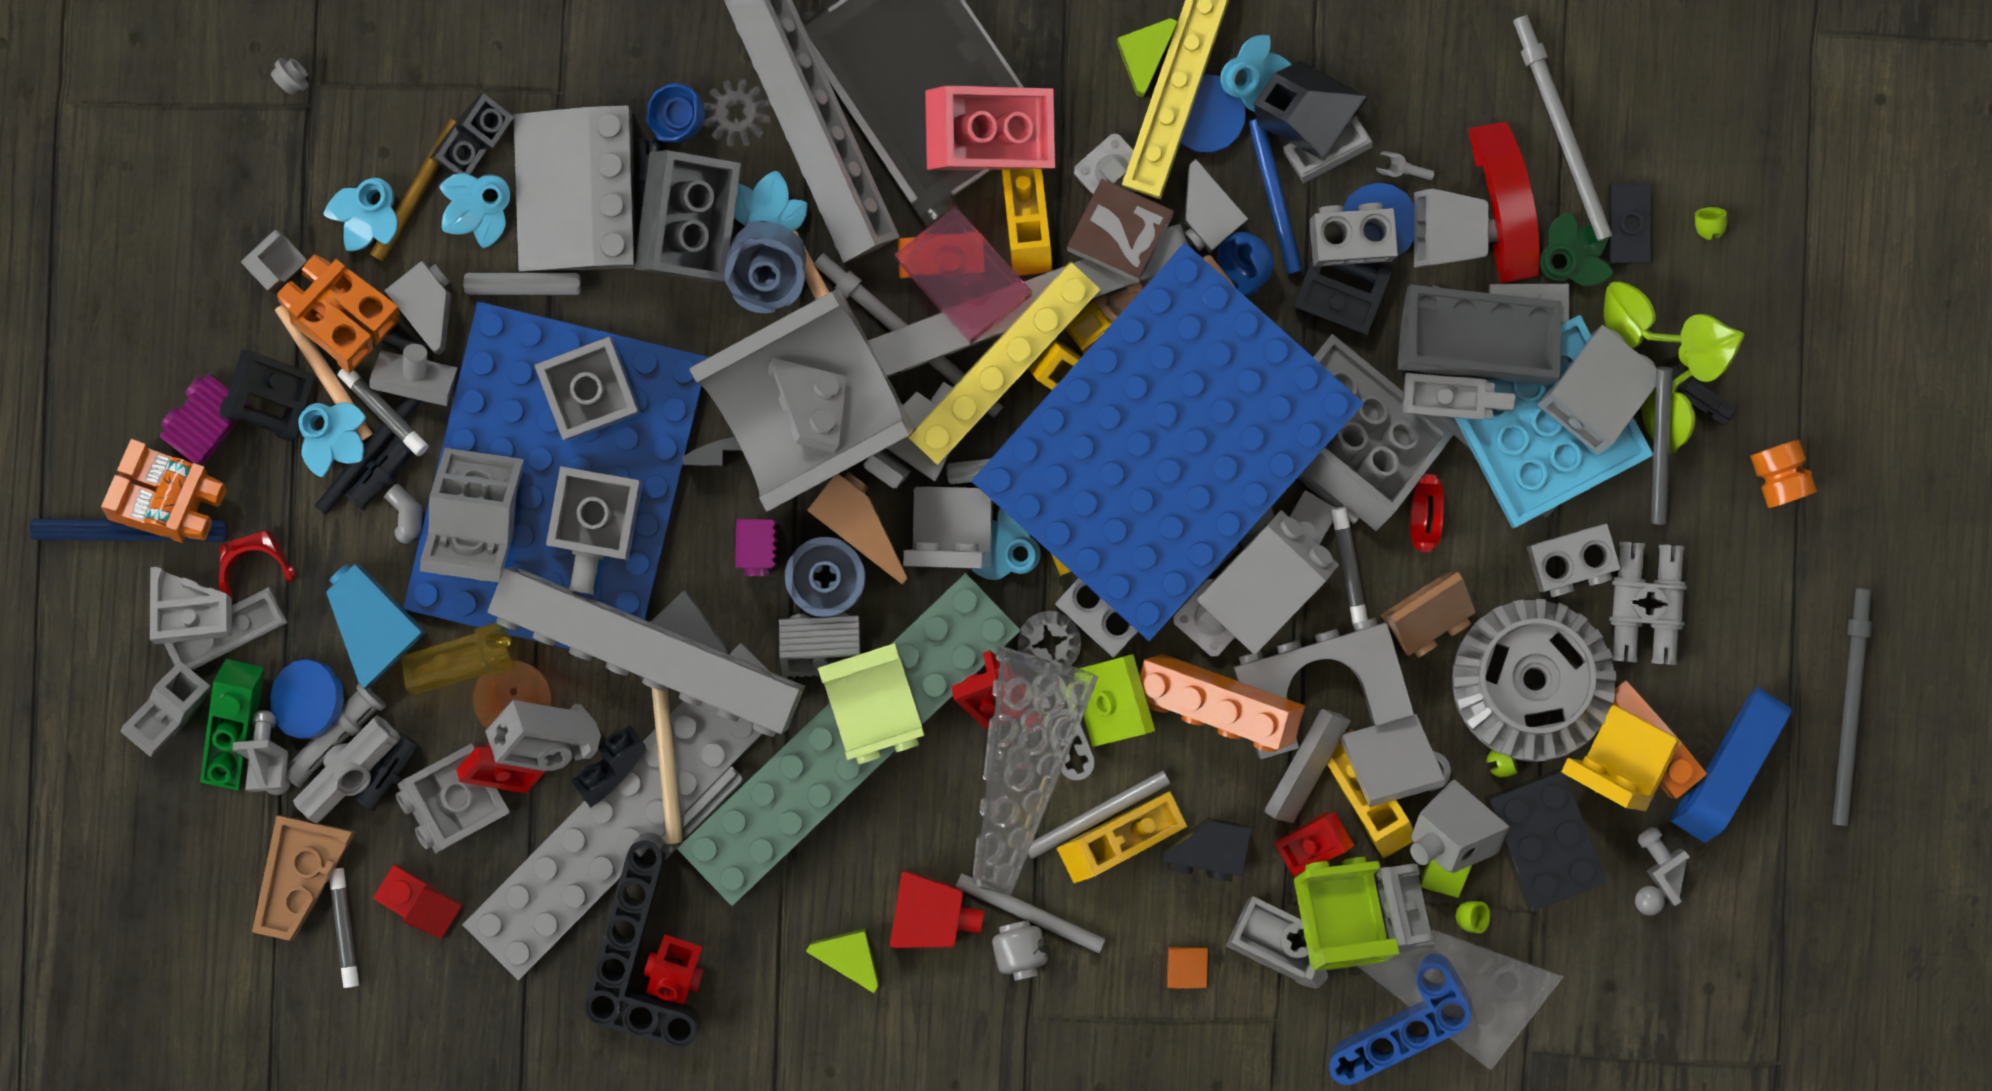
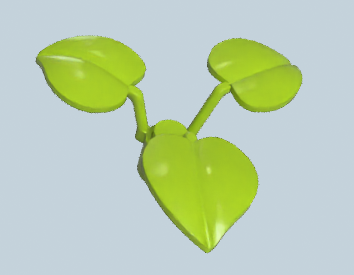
[1604,281,1744,454]

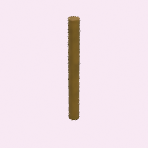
[370,118,456,262]

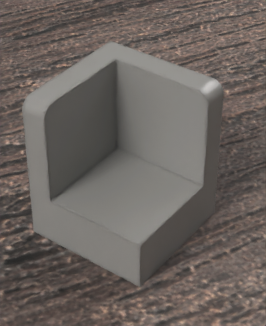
[241,230,307,294]

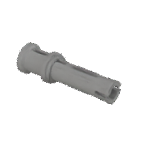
[286,683,386,788]

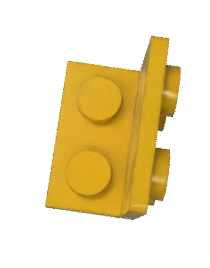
[1561,705,1679,811]

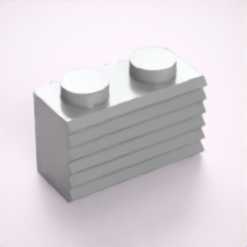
[779,612,861,678]

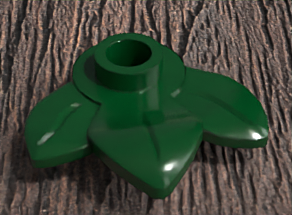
[1539,212,1613,286]

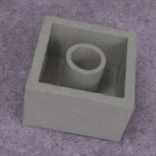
[534,337,642,442]

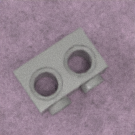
[1309,203,1398,267]
[1526,524,1621,597]
[1055,578,1137,658]

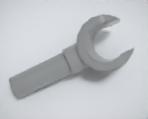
[1376,151,1434,180]

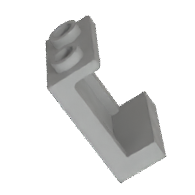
[1537,325,1656,455]

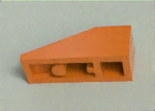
[1612,680,1707,799]

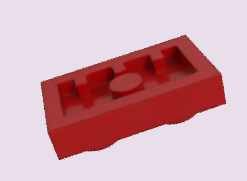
[951,650,1029,730]

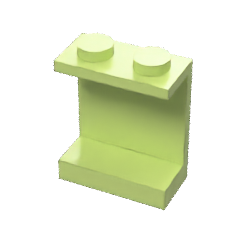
[818,643,925,765]

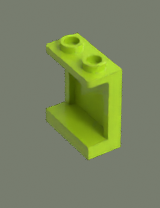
[1293,857,1400,971]

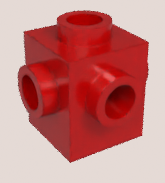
[643,935,704,1005]

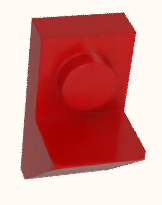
[456,743,546,793]
[1274,812,1354,877]
[373,864,462,939]

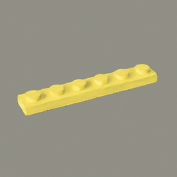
[1122,0,1229,200]
[908,262,1101,465]

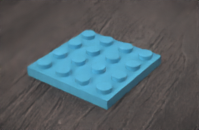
[1455,315,1653,528]

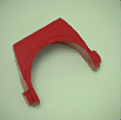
[1410,474,1444,552]
[219,530,297,600]

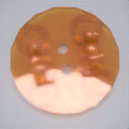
[473,660,552,729]

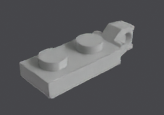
[1402,373,1515,420]

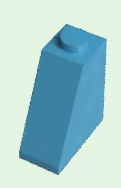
[326,564,426,688]

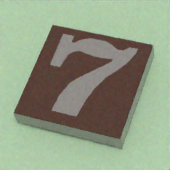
[1067,179,1173,283]

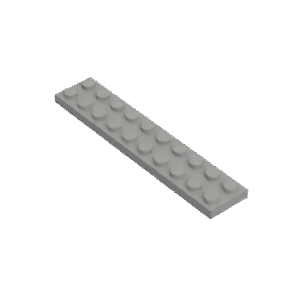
[462,643,771,981]

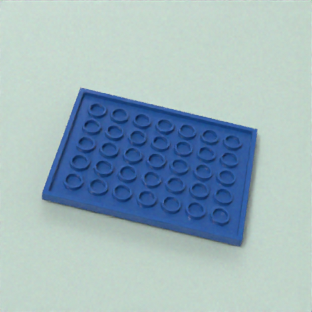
[971,242,1364,641]
[403,301,709,649]

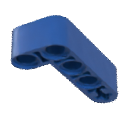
[1671,687,1792,843]
[1329,953,1472,1085]

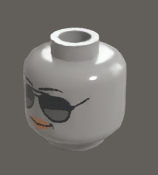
[992,920,1048,981]

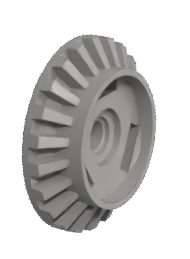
[1452,599,1616,762]

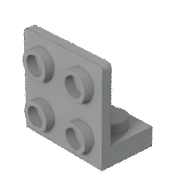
[903,487,993,568]

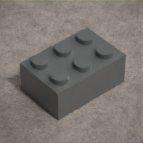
[634,150,741,282]

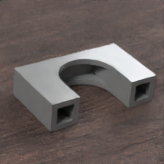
[1232,617,1414,759]

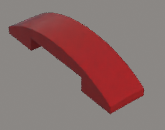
[1468,122,1540,284]

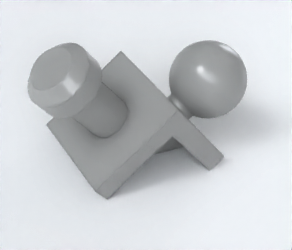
[233,710,291,795]
[1635,827,1689,916]

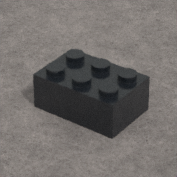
[1484,769,1607,911]

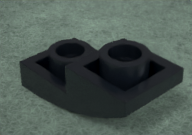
[430,93,514,175]
[571,725,646,808]

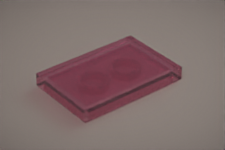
[894,206,1032,344]

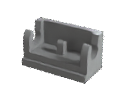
[1374,864,1435,952]

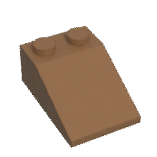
[807,472,909,585]
[1379,572,1476,658]

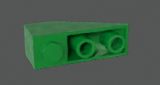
[200,659,265,791]

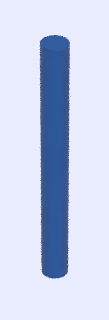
[1249,119,1303,275]

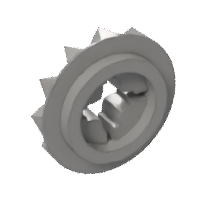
[1018,611,1081,674]

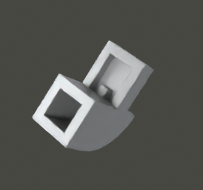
[120,661,210,757]

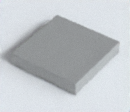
[1341,714,1445,807]

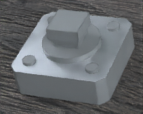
[1074,134,1136,196]
[1173,579,1235,656]

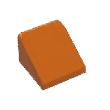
[1167,946,1208,988]

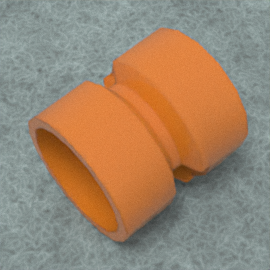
[1750,439,1818,508]

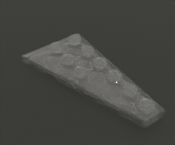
[972,646,1098,895]
[1358,916,1564,1070]

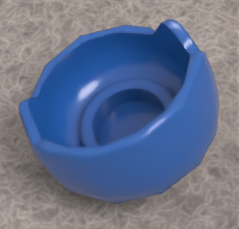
[646,83,706,143]
[1217,232,1274,296]

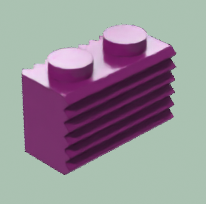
[159,374,251,466]
[736,519,780,576]

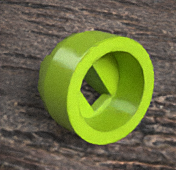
[1695,207,1727,240]
[1486,750,1519,778]
[1455,901,1490,933]

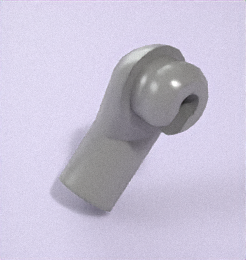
[384,483,423,544]

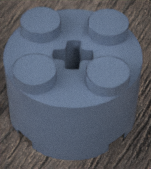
[724,221,806,313]
[785,537,866,617]

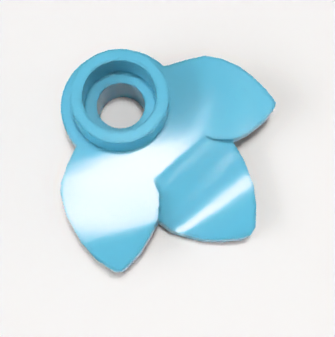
[1220,35,1292,112]
[734,171,807,231]
[439,173,510,248]
[324,178,398,252]
[299,402,366,477]
[972,508,1041,580]

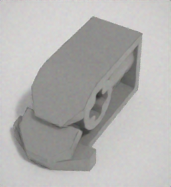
[485,700,601,771]
[1226,896,1328,989]

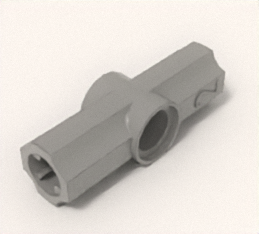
[293,716,401,824]

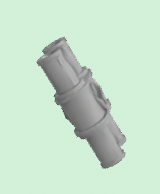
[1609,542,1687,665]

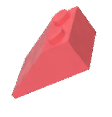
[925,86,1055,170]

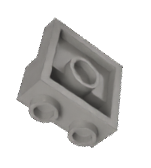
[396,743,510,854]

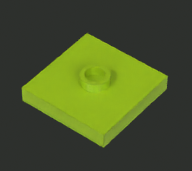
[1071,654,1155,747]

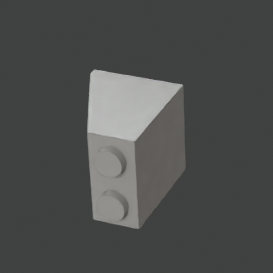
[1197,510,1339,655]

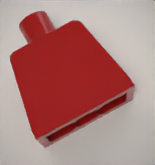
[890,870,984,948]

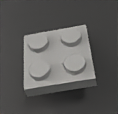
[420,448,524,583]

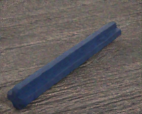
[30,519,228,542]

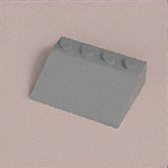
[514,105,637,272]
[1303,334,1454,531]

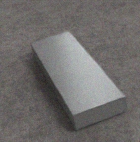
[164,587,288,671]
[1265,709,1351,823]

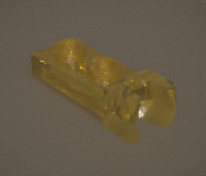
[401,623,516,696]

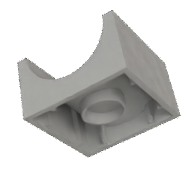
[689,288,915,512]

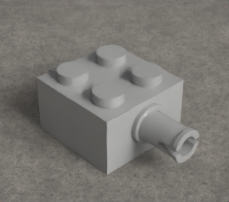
[546,466,643,594]

